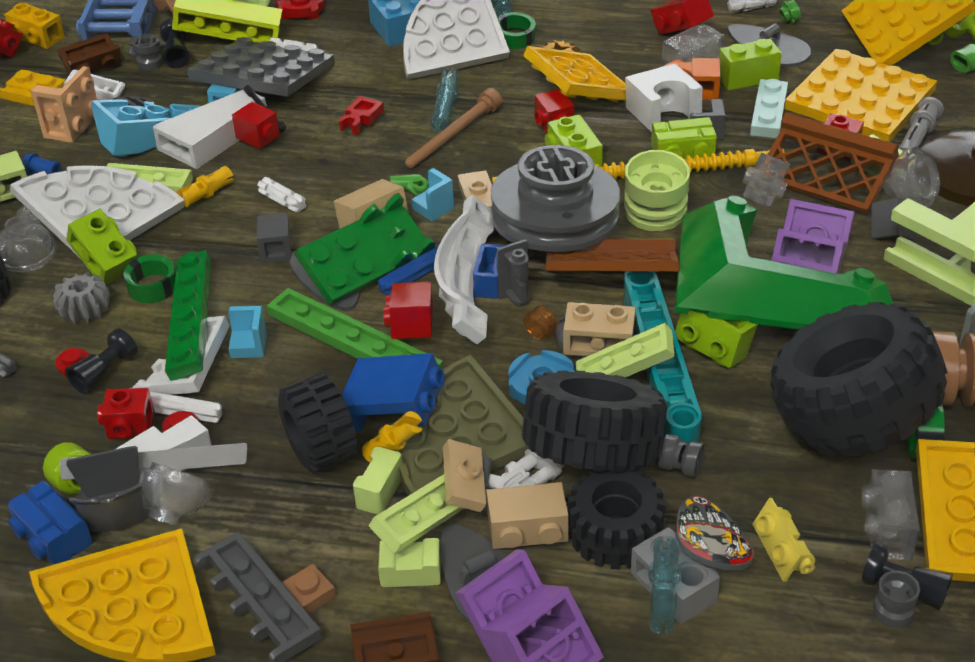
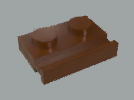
[350,612,439,662]

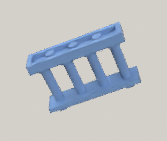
[76,0,158,41]

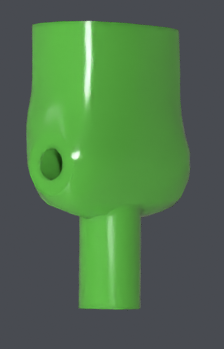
[950,44,975,73]

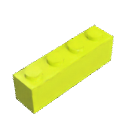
[172,0,282,43]

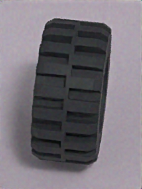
[521,370,667,472]

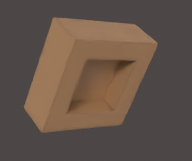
[281,564,336,614]

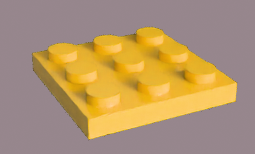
[523,46,626,102]

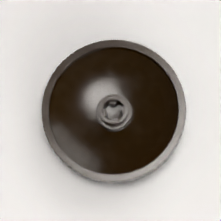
[916,128,975,206]

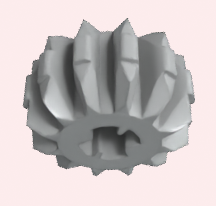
[53,272,110,325]

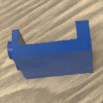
[342,353,445,431]

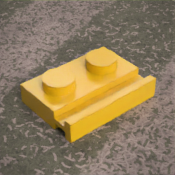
[0,69,65,106]

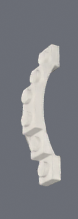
[434,195,494,344]

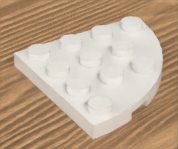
[403,0,510,80]
[10,165,185,257]

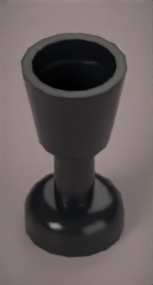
[159,19,190,68]
[65,328,138,394]
[862,544,953,611]

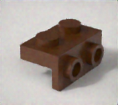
[58,33,121,75]

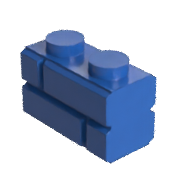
[7,481,92,565]

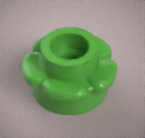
[779,0,801,25]

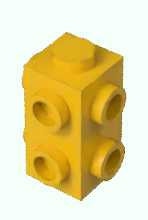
[4,3,65,49]

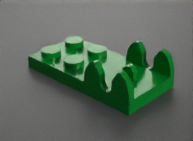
[295,193,436,306]

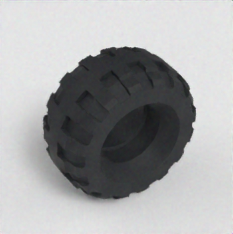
[770,302,948,457]

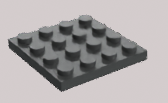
[188,37,334,97]

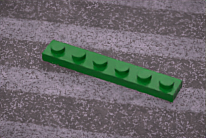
[165,250,211,381]

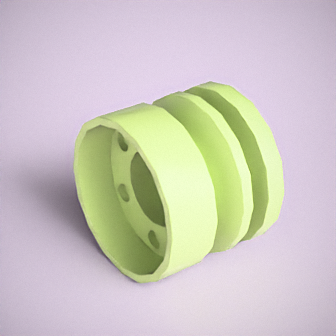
[624,150,690,231]

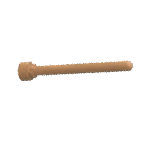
[405,88,503,169]

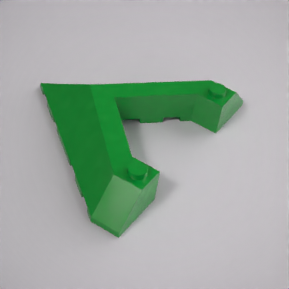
[674,196,893,330]

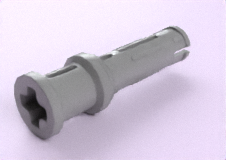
[898,97,944,164]

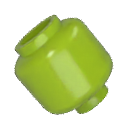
[43,442,91,495]

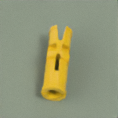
[176,166,234,207]
[362,411,423,462]

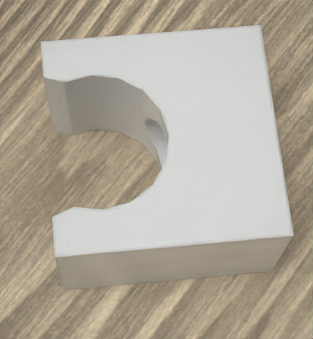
[625,64,703,132]

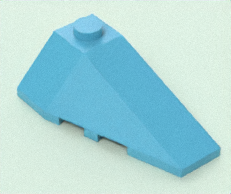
[91,99,200,157]

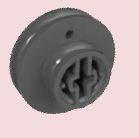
[491,145,620,252]

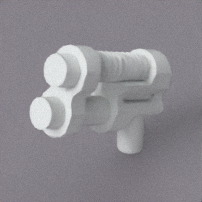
[488,449,565,489]

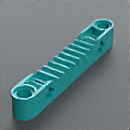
[623,271,702,442]

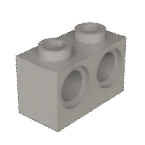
[631,527,720,625]

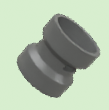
[132,34,164,71]
[658,433,705,478]
[873,570,920,627]

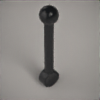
[243,85,286,133]

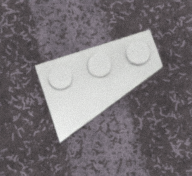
[133,316,230,395]

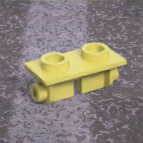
[752,498,815,582]

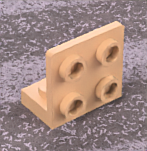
[31,66,97,143]

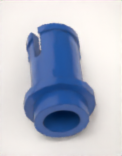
[22,153,61,175]

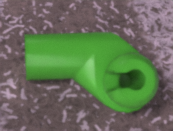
[390,174,429,196]

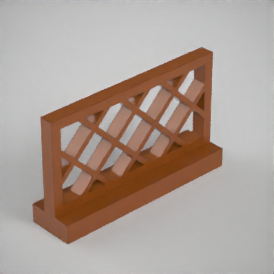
[756,112,900,214]
[546,237,679,271]

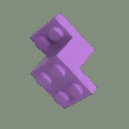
[771,199,855,274]
[456,549,604,662]

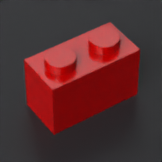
[650,0,714,35]
[384,282,433,339]

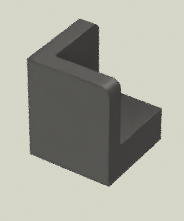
[690,99,725,139]
[871,198,916,240]
[257,213,292,263]

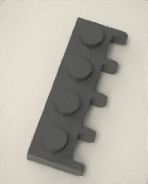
[193,531,322,662]

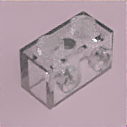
[662,23,725,66]
[861,469,920,560]

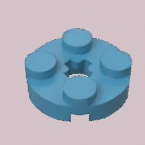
[509,350,575,404]

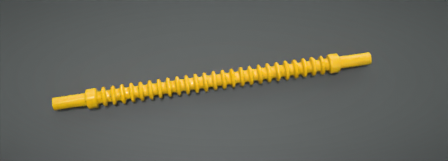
[492,149,785,184]

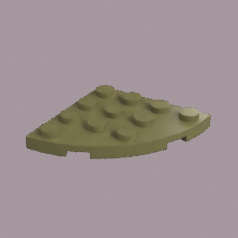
[397,354,528,496]

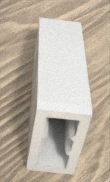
[153,90,267,169]

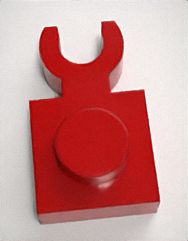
[339,96,384,135]

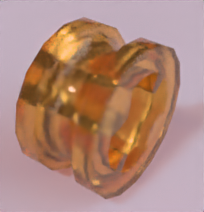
[524,305,556,339]

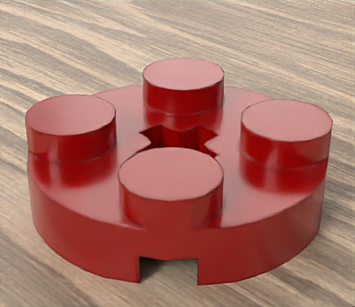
[275,0,326,20]

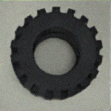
[278,373,357,473]
[568,469,665,569]

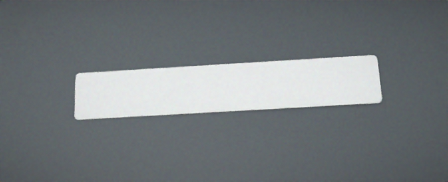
[60,443,247,480]

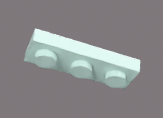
[750,79,788,138]

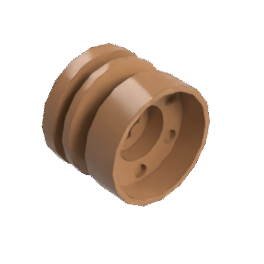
[932,331,975,406]

